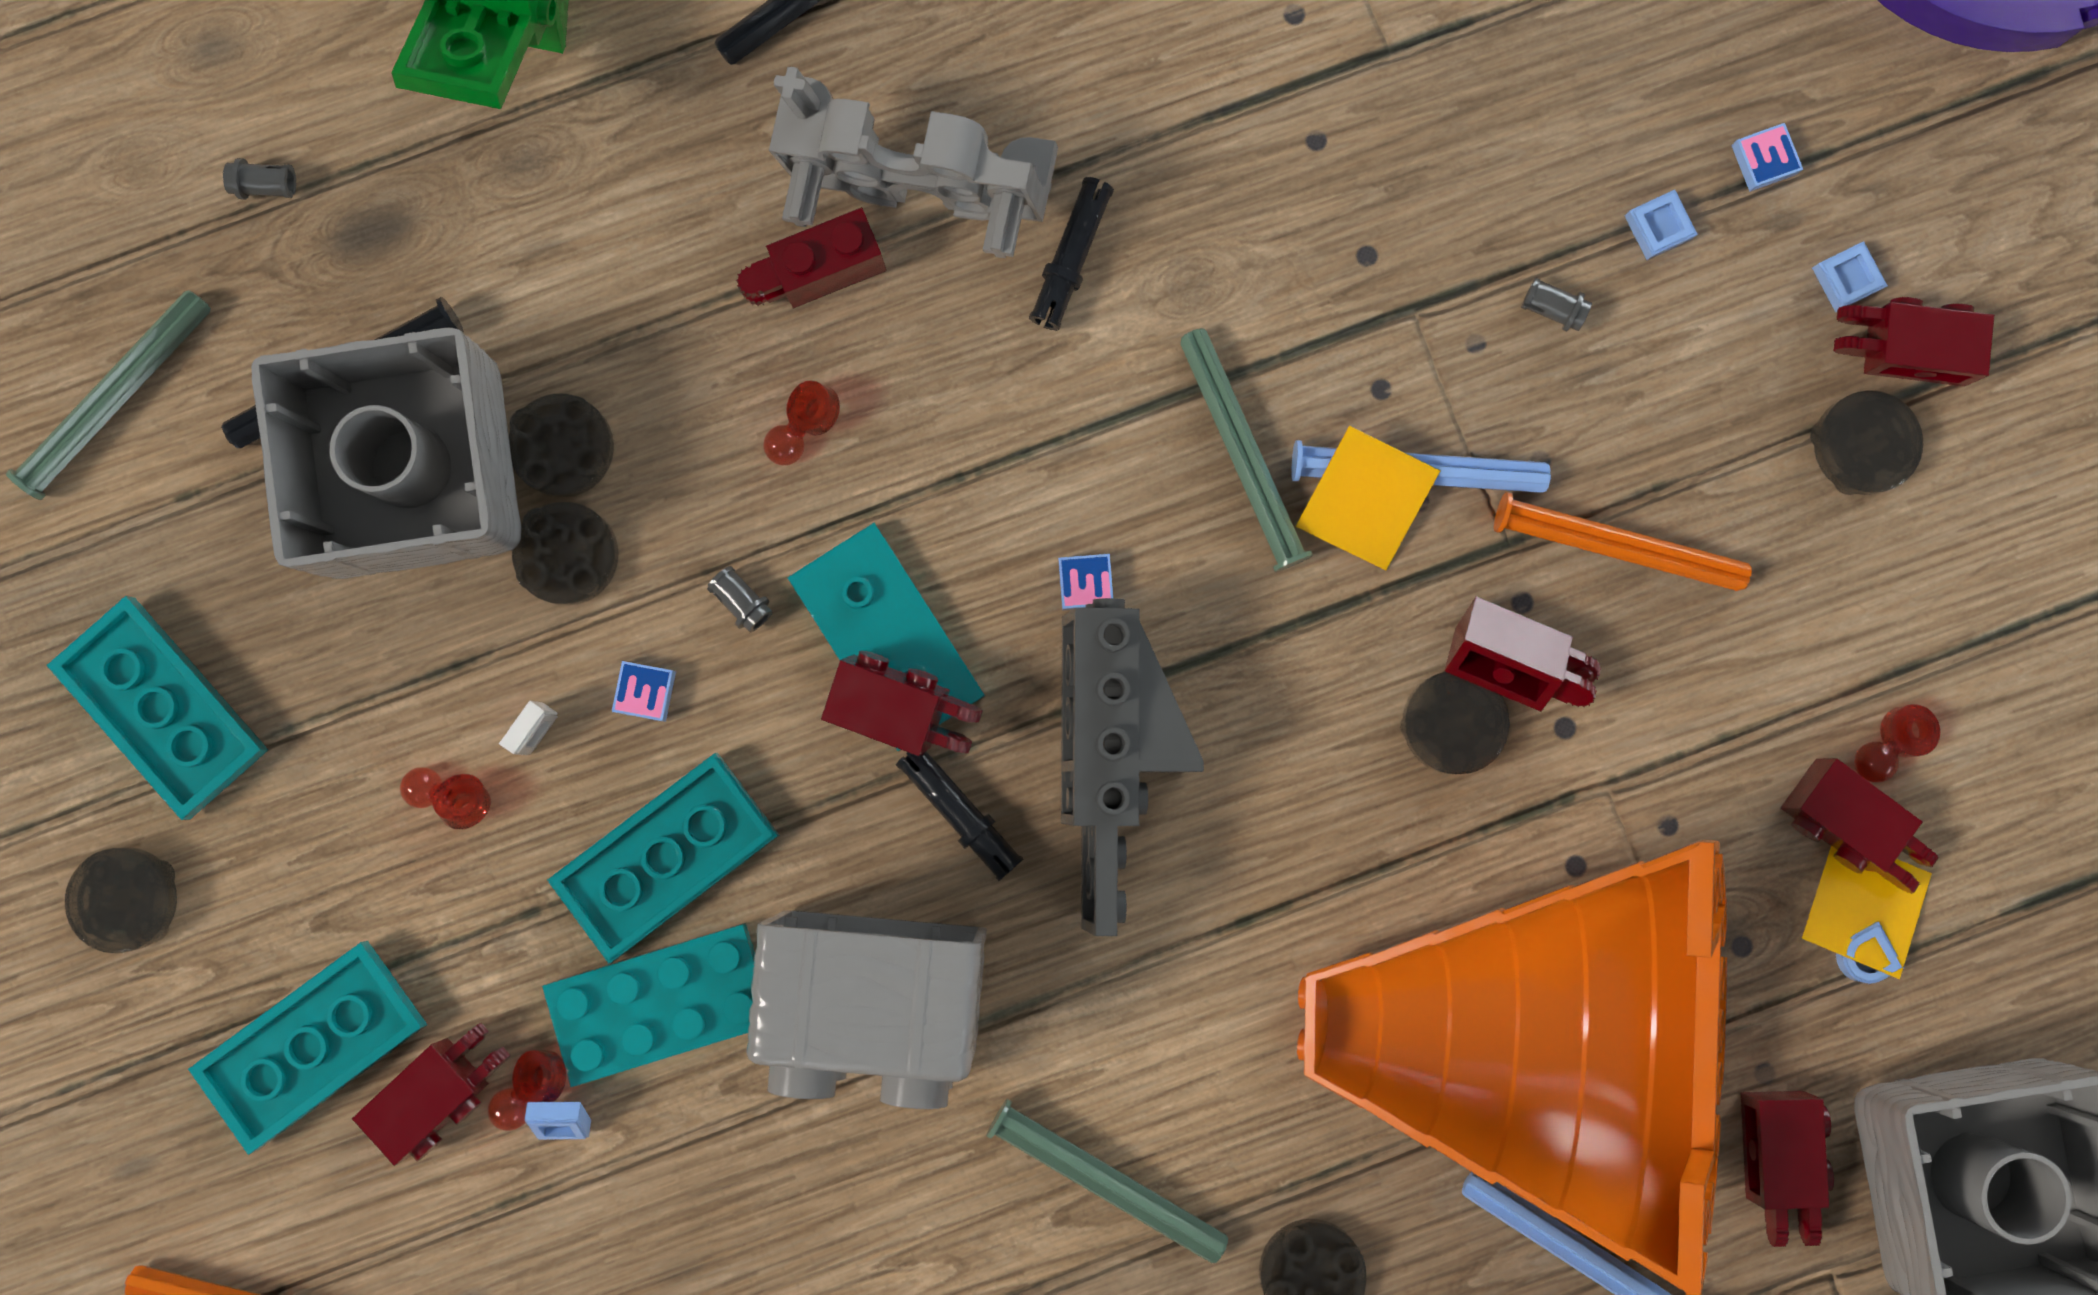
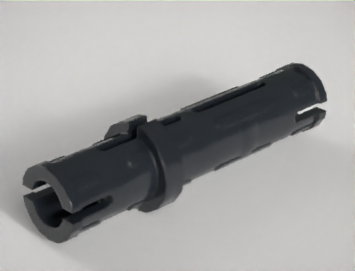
[1029,177,1114,331]
[896,751,1024,881]

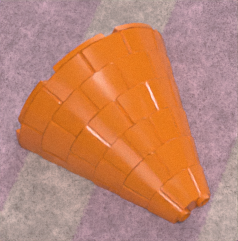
[1297,840,1727,1295]

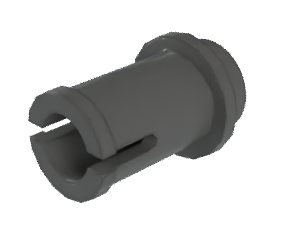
[223,158,296,200]
[1521,277,1592,332]
[707,566,773,633]

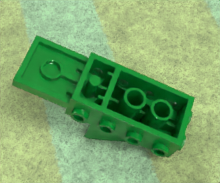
[391,0,569,109]

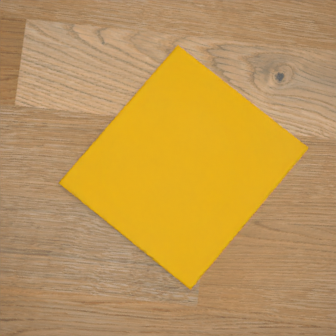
[1296,425,1440,571]
[1802,846,1932,980]

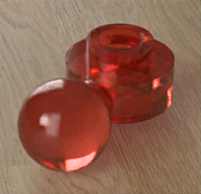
[763,380,840,466]
[1854,704,1941,783]
[400,767,491,829]
[488,1050,566,1131]

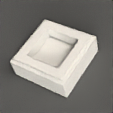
[499,701,558,755]

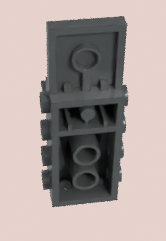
[1061,598,1204,936]

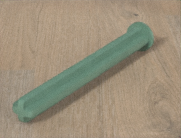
[6,290,211,500]
[1180,328,1313,572]
[986,1099,1228,1263]

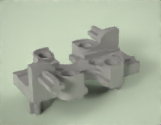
[769,67,1058,258]

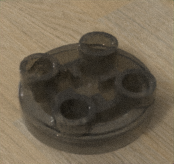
[1810,391,1923,495]
[509,393,614,497]
[512,502,619,606]
[1400,672,1510,775]
[65,847,177,953]
[1259,1219,1367,1295]

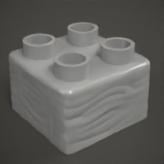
[251,328,521,579]
[746,910,987,1109]
[1854,1058,2098,1295]

